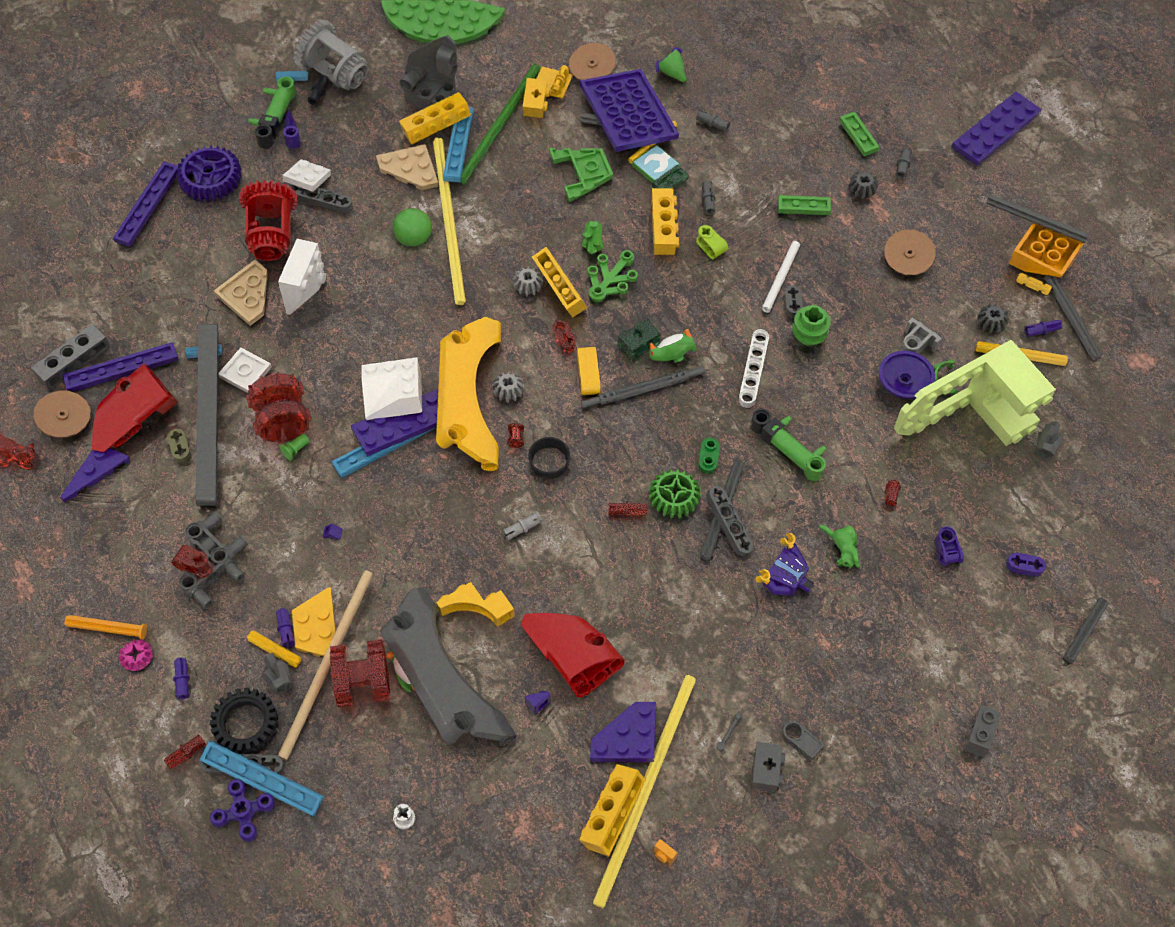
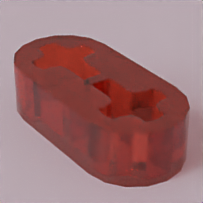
[552,320,576,353]

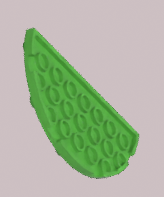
[381,0,505,44]

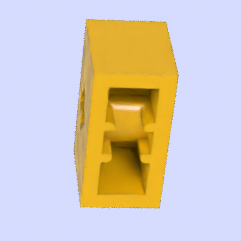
[522,78,550,118]

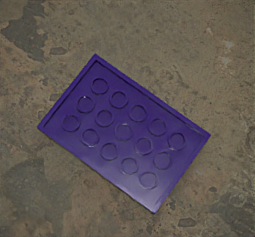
[580,69,679,152]

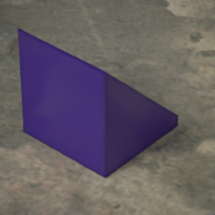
[323,524,343,540]

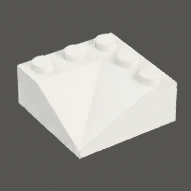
[278,239,326,315]
[362,358,422,420]

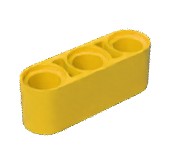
[577,347,601,395]

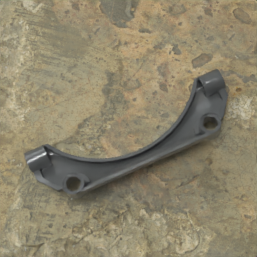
[380,587,517,746]

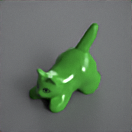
[819,525,860,568]

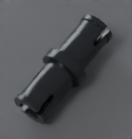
[307,75,329,106]

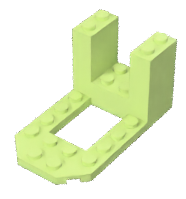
[894,340,1056,446]

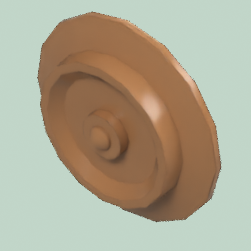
[569,43,616,80]
[884,230,936,275]
[33,391,91,438]

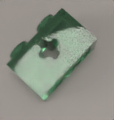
[618,318,661,361]

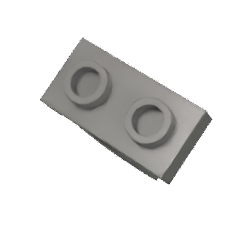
[900,318,942,354]

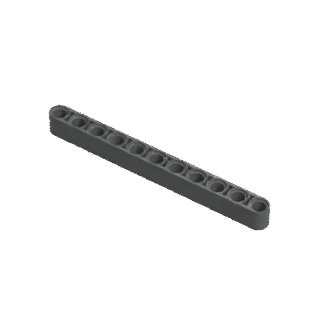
[196,324,219,506]

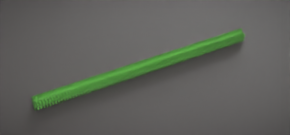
[459,63,541,185]

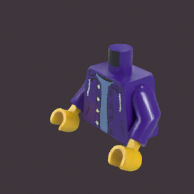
[756,533,815,596]

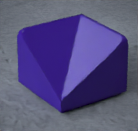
[525,691,550,714]

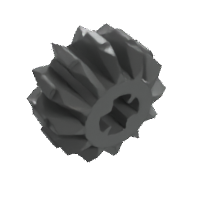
[848,170,878,200]
[977,303,1009,334]

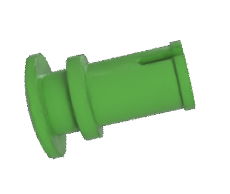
[279,433,310,461]

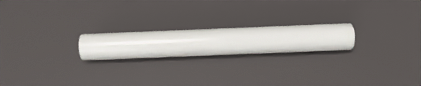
[762,241,800,313]

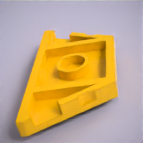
[292,587,339,662]

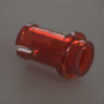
[885,480,901,506]

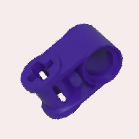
[934,526,964,567]

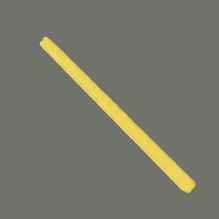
[433,138,466,306]
[593,675,696,908]

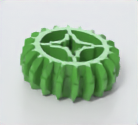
[649,468,701,519]

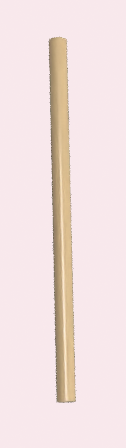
[278,570,373,761]

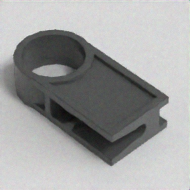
[782,721,825,762]

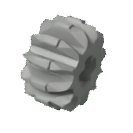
[513,266,543,297]
[492,371,524,403]

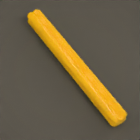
[976,341,1068,366]

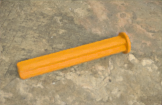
[64,615,147,640]

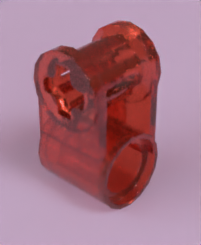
[171,545,213,578]

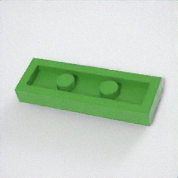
[839,112,879,156]
[778,195,831,215]

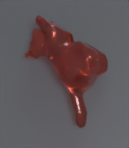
[0,432,36,470]

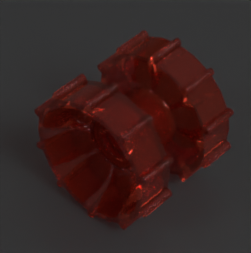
[246,372,312,444]
[330,639,391,708]

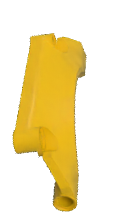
[436,317,501,471]

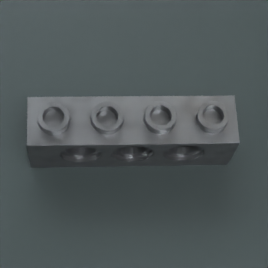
[31,324,110,391]

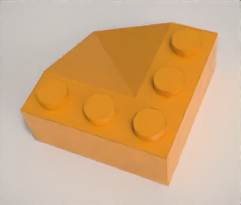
[1009,223,1084,277]

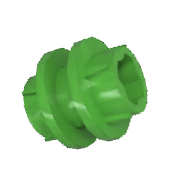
[792,304,831,346]

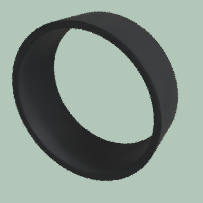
[528,437,570,478]

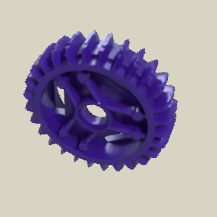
[177,145,242,202]

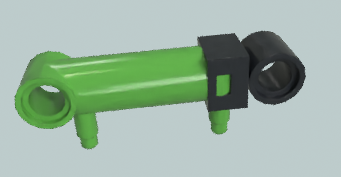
[248,76,296,148]
[750,408,826,481]

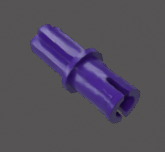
[1024,320,1062,337]
[276,608,295,648]
[173,657,190,699]

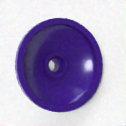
[879,351,935,399]

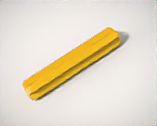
[247,630,302,668]

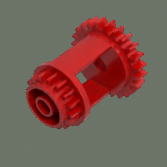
[239,180,297,261]

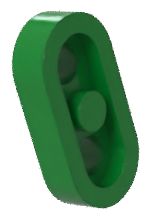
[698,438,720,474]

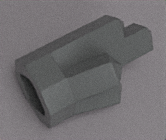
[1035,421,1063,459]
[261,653,294,695]

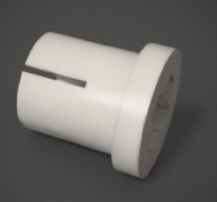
[393,804,415,829]

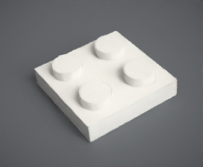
[283,160,331,192]
[218,348,272,394]

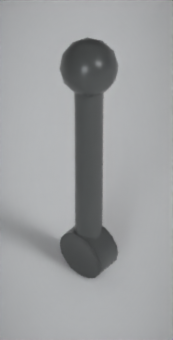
[717,713,742,751]

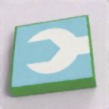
[632,145,680,186]

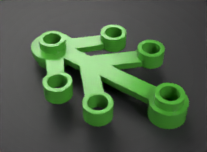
[587,250,638,302]

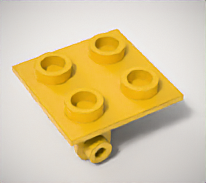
[536,65,573,99]

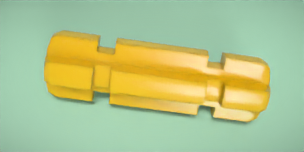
[1016,273,1052,295]

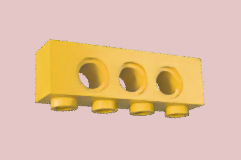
[399,92,471,145]
[651,188,679,255]
[532,247,588,317]
[579,764,646,856]

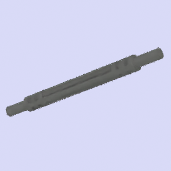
[581,367,705,408]

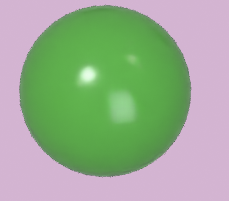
[393,208,432,246]

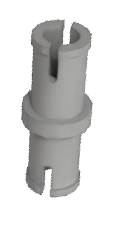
[503,511,543,541]

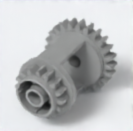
[293,19,368,90]

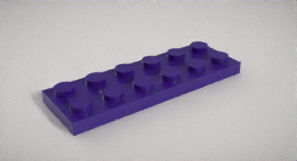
[951,91,1042,166]
[351,389,438,457]

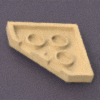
[376,144,439,190]
[214,260,268,326]

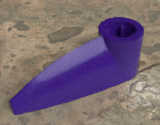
[283,110,301,149]

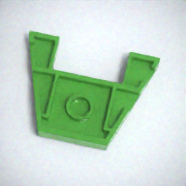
[549,148,613,202]

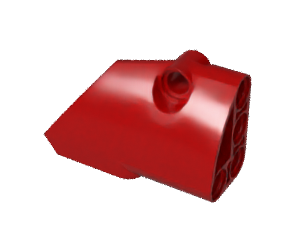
[92,363,178,452]
[521,613,625,698]

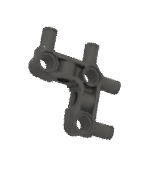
[179,511,248,609]

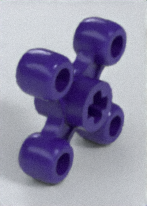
[210,779,275,842]

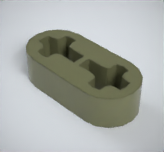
[168,429,191,464]

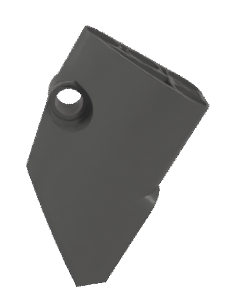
[399,35,458,109]

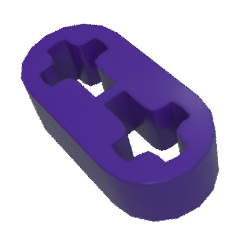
[1006,553,1046,577]

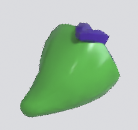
[655,47,687,83]

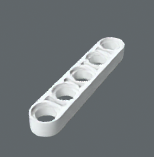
[739,329,769,408]

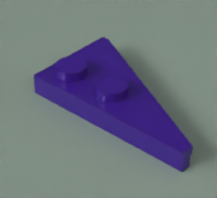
[60,448,130,502]

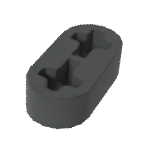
[784,285,803,318]

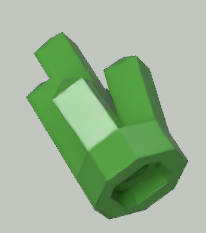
[582,221,603,255]

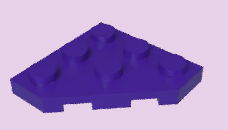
[590,702,656,762]

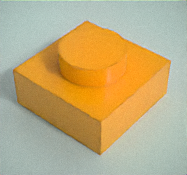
[654,839,678,865]

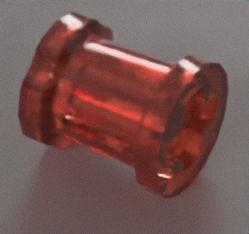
[507,423,524,448]

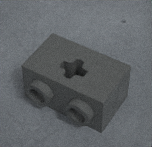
[963,705,1001,758]
[750,742,785,793]

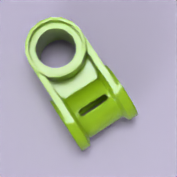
[696,225,728,259]

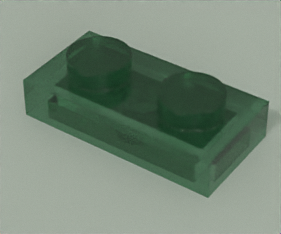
[652,165,689,190]

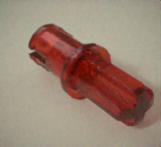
[608,501,647,517]
[164,734,206,769]

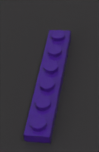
[113,161,178,247]
[63,342,179,392]

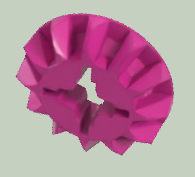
[118,639,153,671]

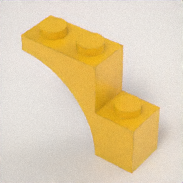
[436,582,514,627]

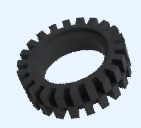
[210,688,279,754]

